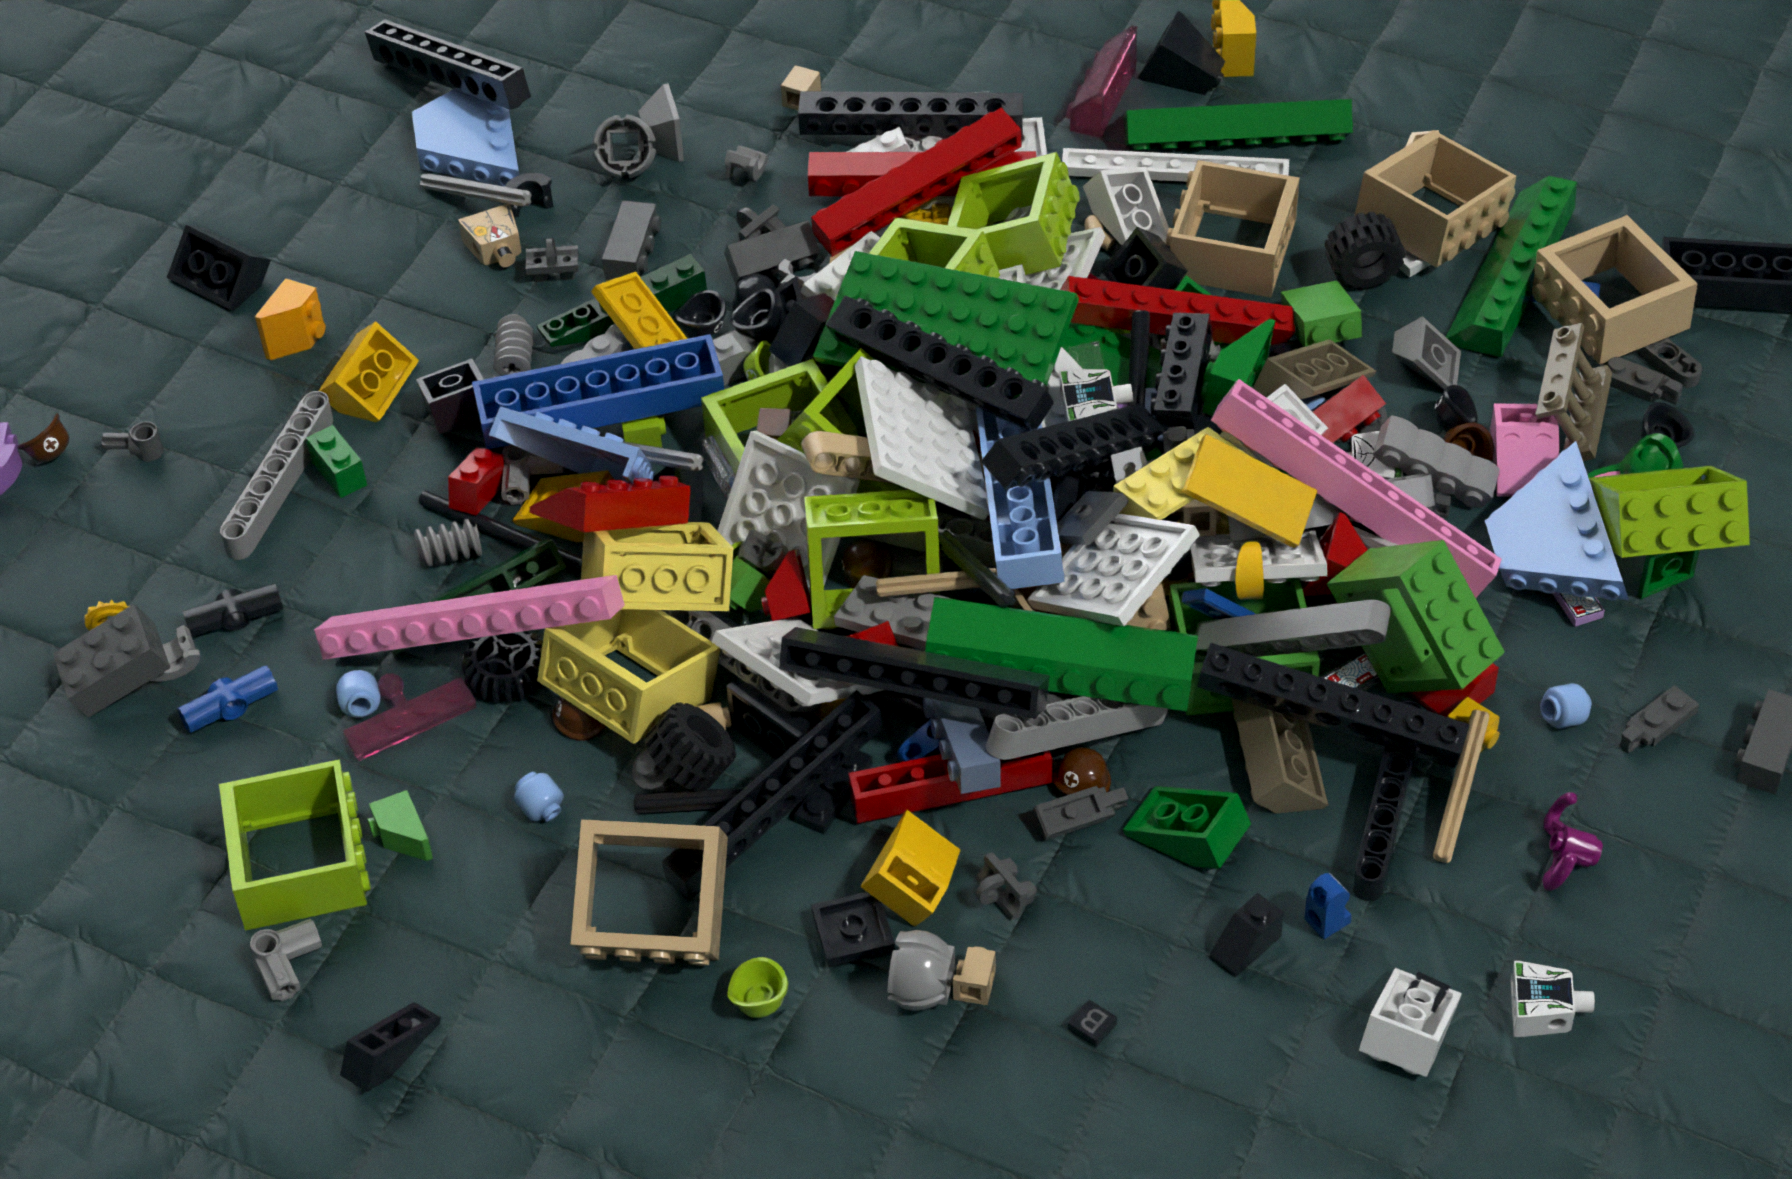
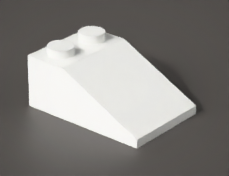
[1083,166,1169,246]
[1359,968,1462,1077]

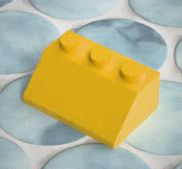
[318,321,419,423]

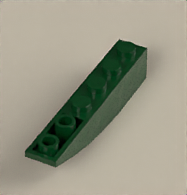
[536,254,707,347]
[390,539,566,656]

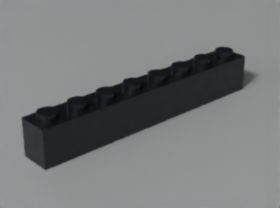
[779,627,1050,719]

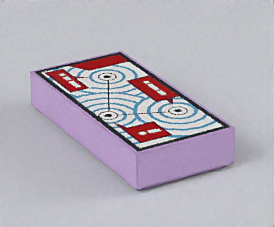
[1552,592,1605,627]

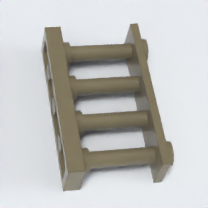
[1535,323,1612,461]

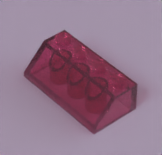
[1066,25,1138,138]

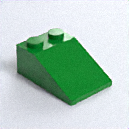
[1200,318,1275,416]
[1123,786,1251,869]

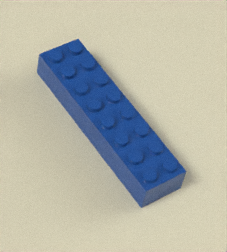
[472,334,724,449]

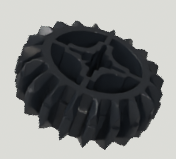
[462,631,543,704]

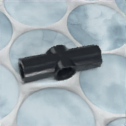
[183,583,283,637]

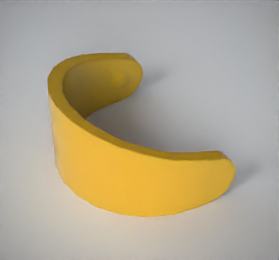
[1235,542,1264,600]

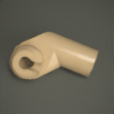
[1084,215,1115,251]

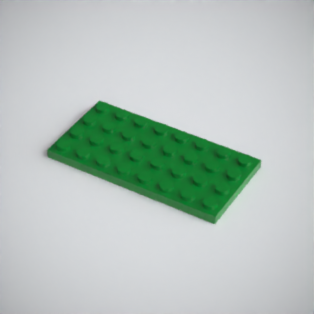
[813,251,1079,399]

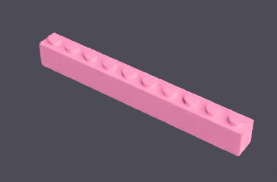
[1211,379,1502,598]
[314,575,625,660]

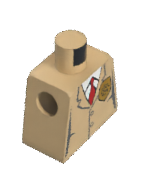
[458,204,521,267]

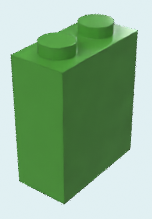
[1281,280,1362,347]

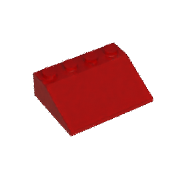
[529,476,691,532]

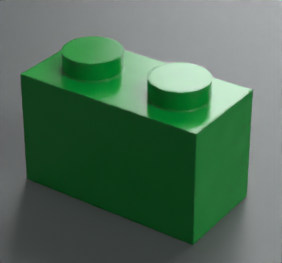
[306,425,367,498]

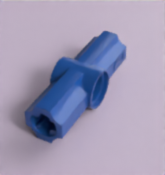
[177,665,278,733]

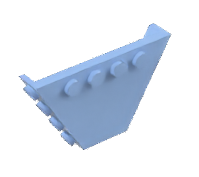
[412,89,519,187]
[489,407,655,483]
[1485,441,1629,601]

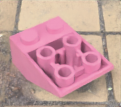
[1490,404,1559,497]

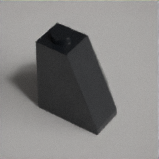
[1138,11,1225,95]

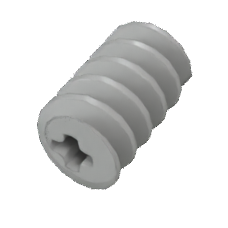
[493,314,534,376]
[414,519,482,567]

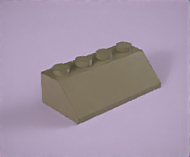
[1253,339,1376,399]
[1231,698,1328,814]

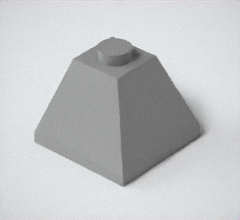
[637,83,684,162]
[1392,316,1461,391]
[712,329,759,385]

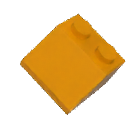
[255,278,326,360]

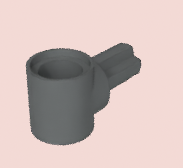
[102,421,164,462]

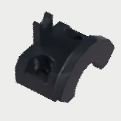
[505,173,554,218]

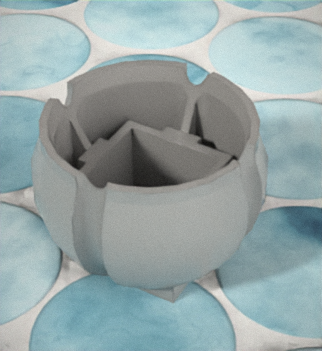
[592,114,656,178]
[887,930,955,1011]

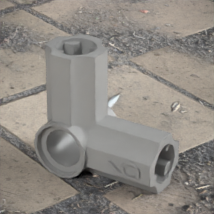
[501,445,565,505]
[250,919,322,1002]

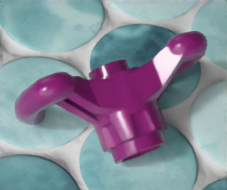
[1542,792,1603,891]

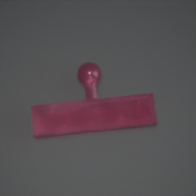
[343,673,476,761]

